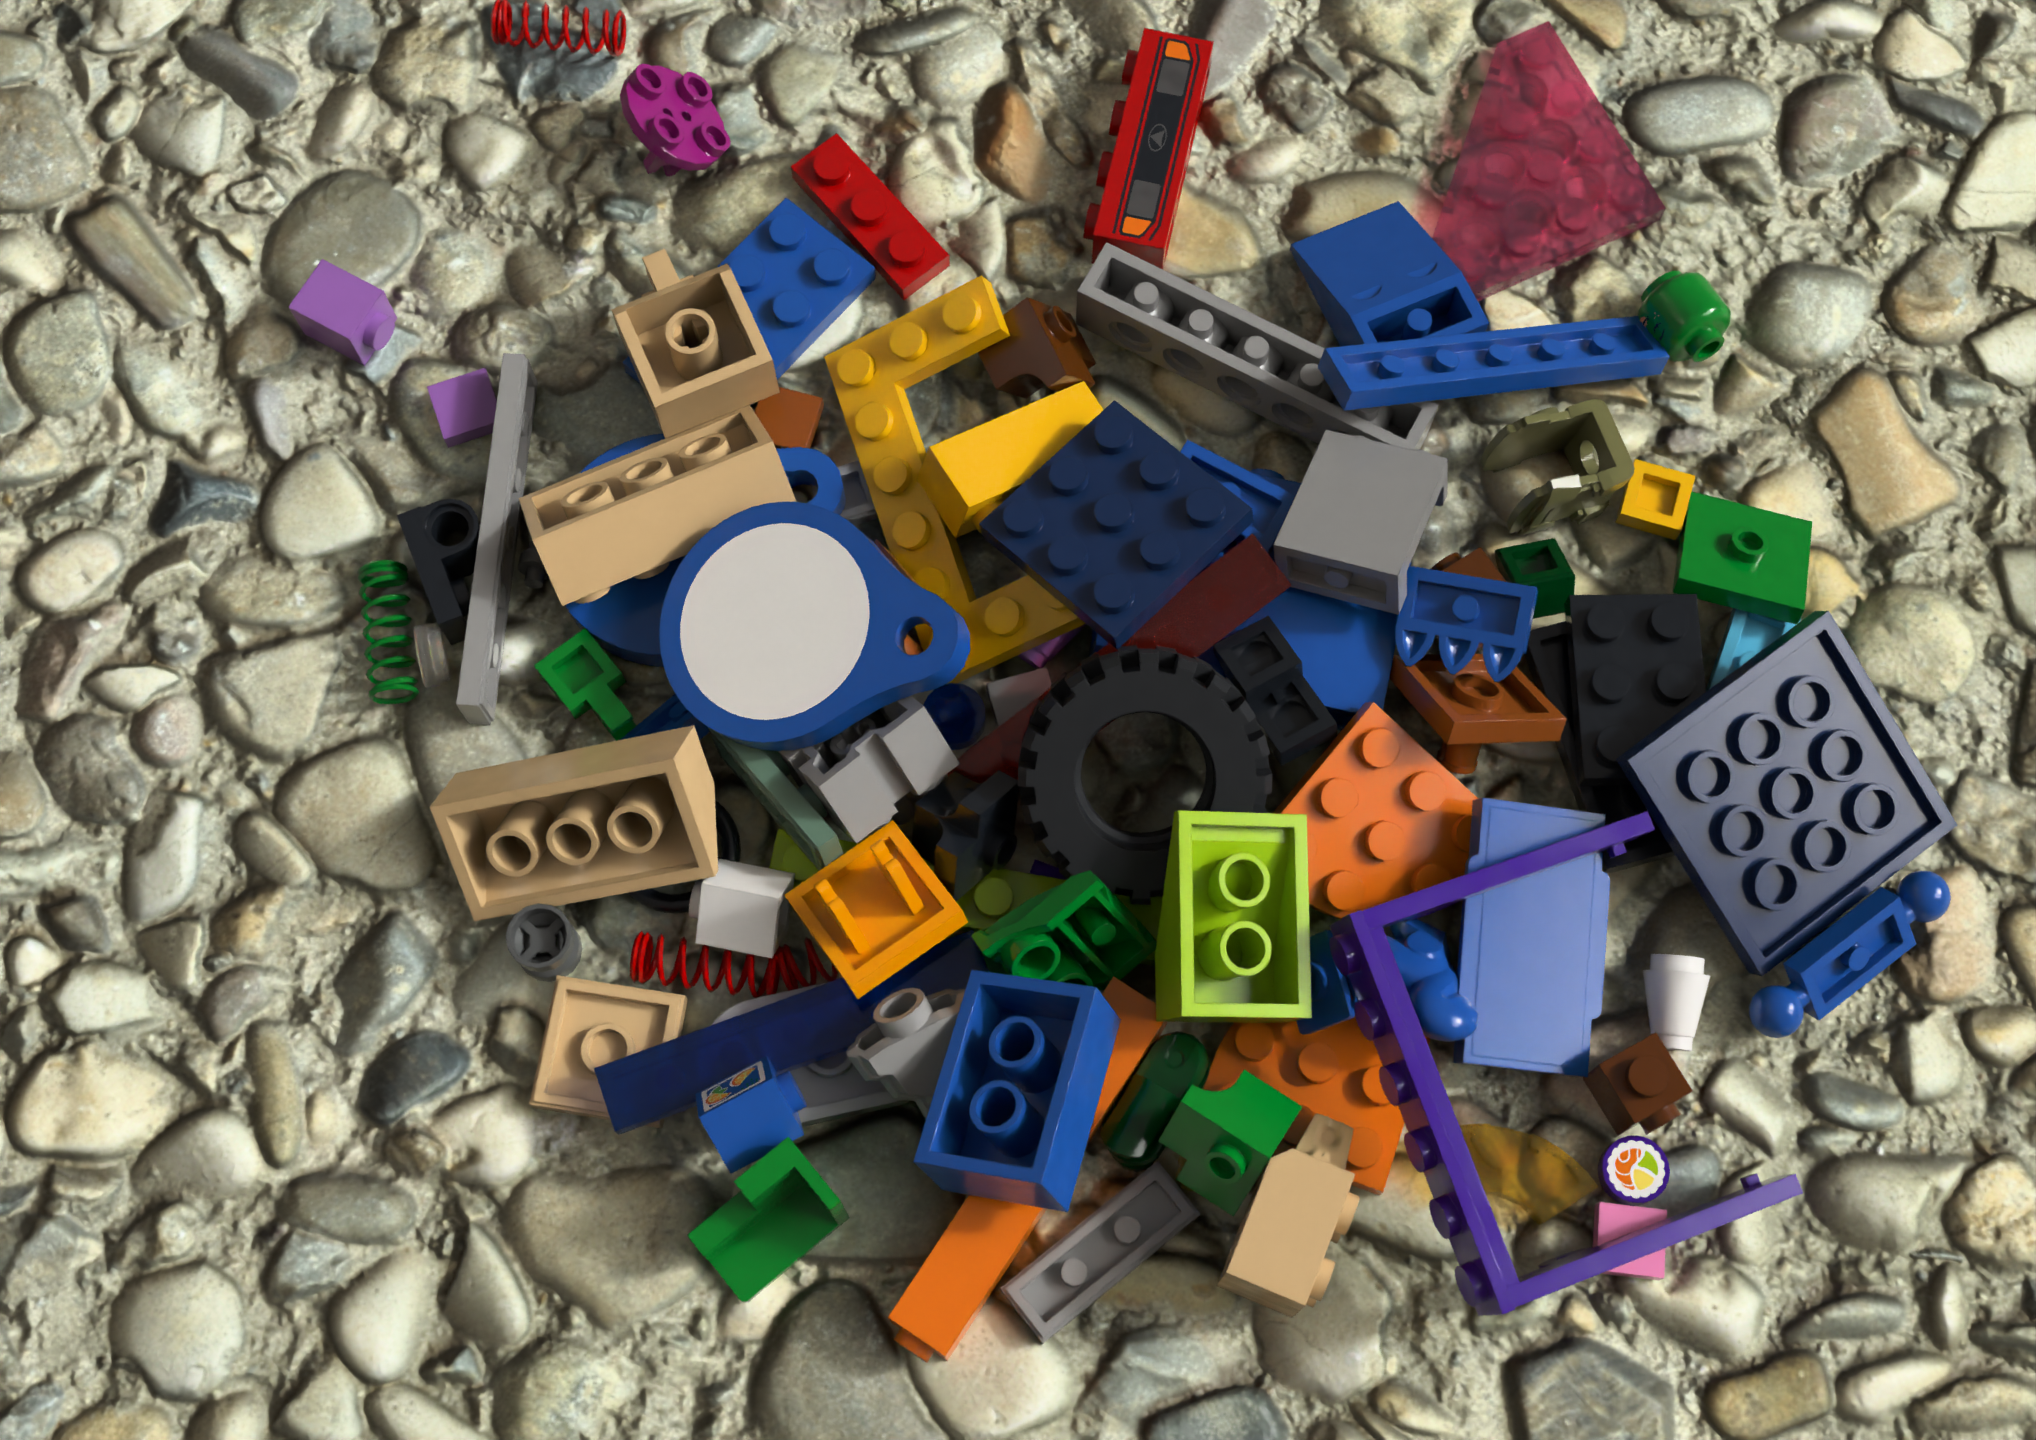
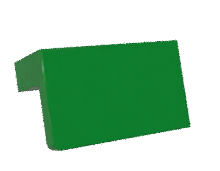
[687,1137,850,1303]

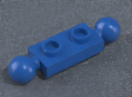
[1749,870,1951,1038]

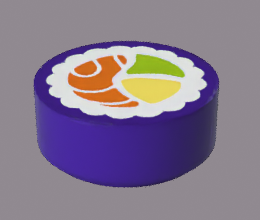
[1598,1136,1670,1206]

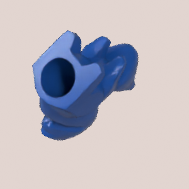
[1346,919,1478,1042]

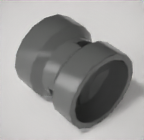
[506,903,583,982]

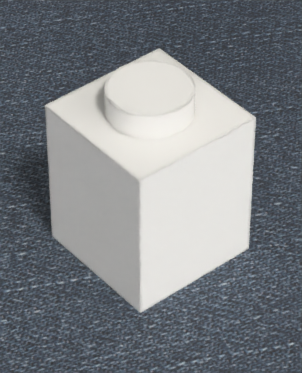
[689,859,795,958]

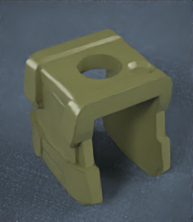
[1480,399,1635,536]

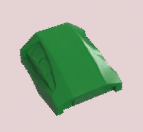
[971,870,1157,991]

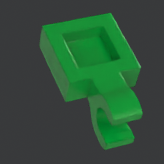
[534,628,637,741]

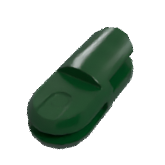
[1100,1031,1210,1172]

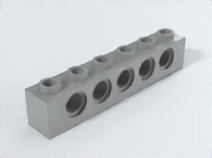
[1076,242,1439,449]

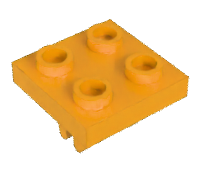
[784,820,968,999]

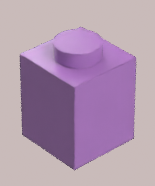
[288,259,397,366]

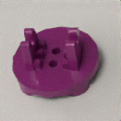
[620,64,731,176]

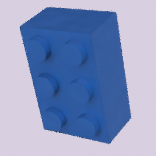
[913,970,1121,1212]

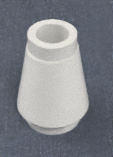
[1643,954,1710,1051]

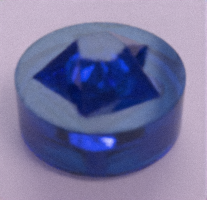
[923,683,986,750]

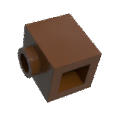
[1582,1032,1693,1136]

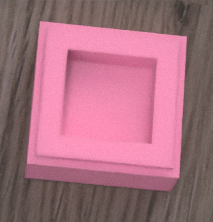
[1592,1202,1667,1281]

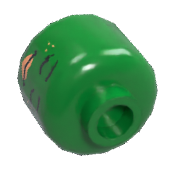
[1638,270,1731,362]

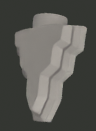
[846,988,965,1119]

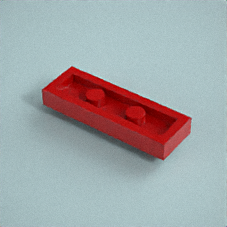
[790,133,950,300]

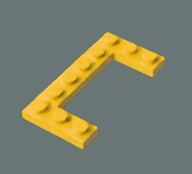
[824,275,1086,689]

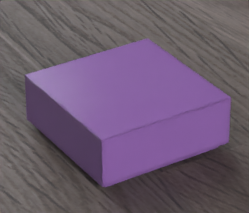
[427,368,497,448]

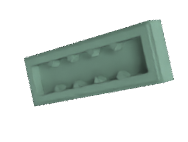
[708,727,844,871]

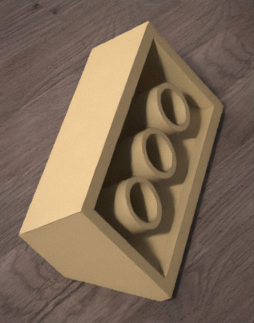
[519,405,797,606]
[430,725,718,921]

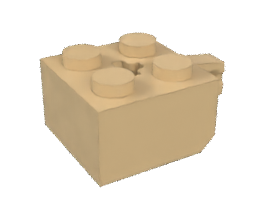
[611,249,780,439]
[1217,1113,1360,1318]

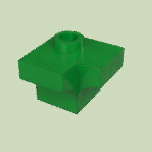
[1159,1069,1302,1217]

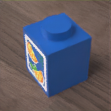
[695,1056,807,1174]

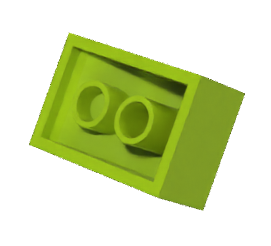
[1155,810,1312,1023]

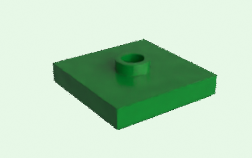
[1672,491,1812,624]

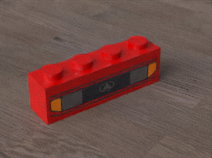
[1083,28,1214,270]

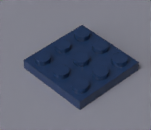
[979,400,1254,650]

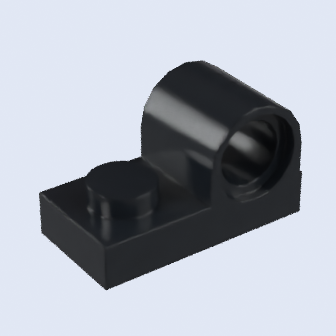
[397,499,480,646]

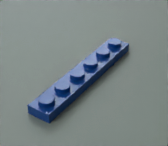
[1318,316,1670,411]

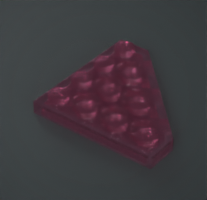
[1432,21,1666,301]

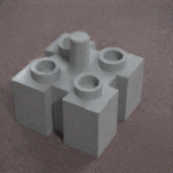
[778,696,960,844]

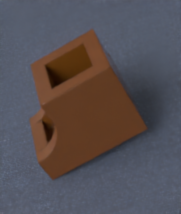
[978,297,1097,399]

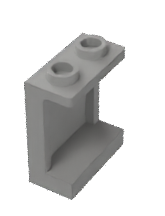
[1273,430,1448,615]

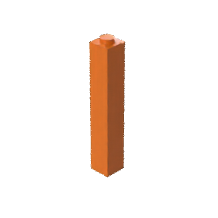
[888,976,1167,1363]

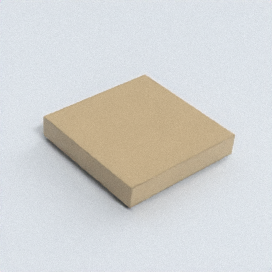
[529,975,688,1129]

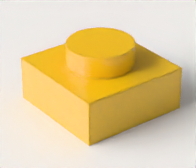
[1615,459,1695,540]

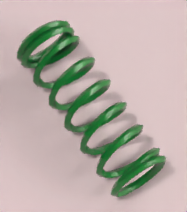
[357,560,419,704]

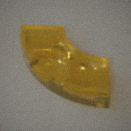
[1459,1124,1599,1226]

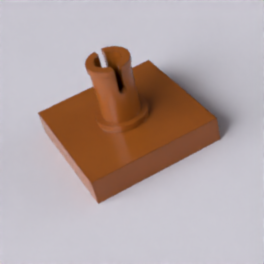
[1389,654,1567,774]

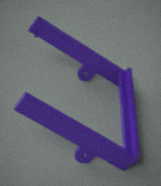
[1329,811,1803,1316]

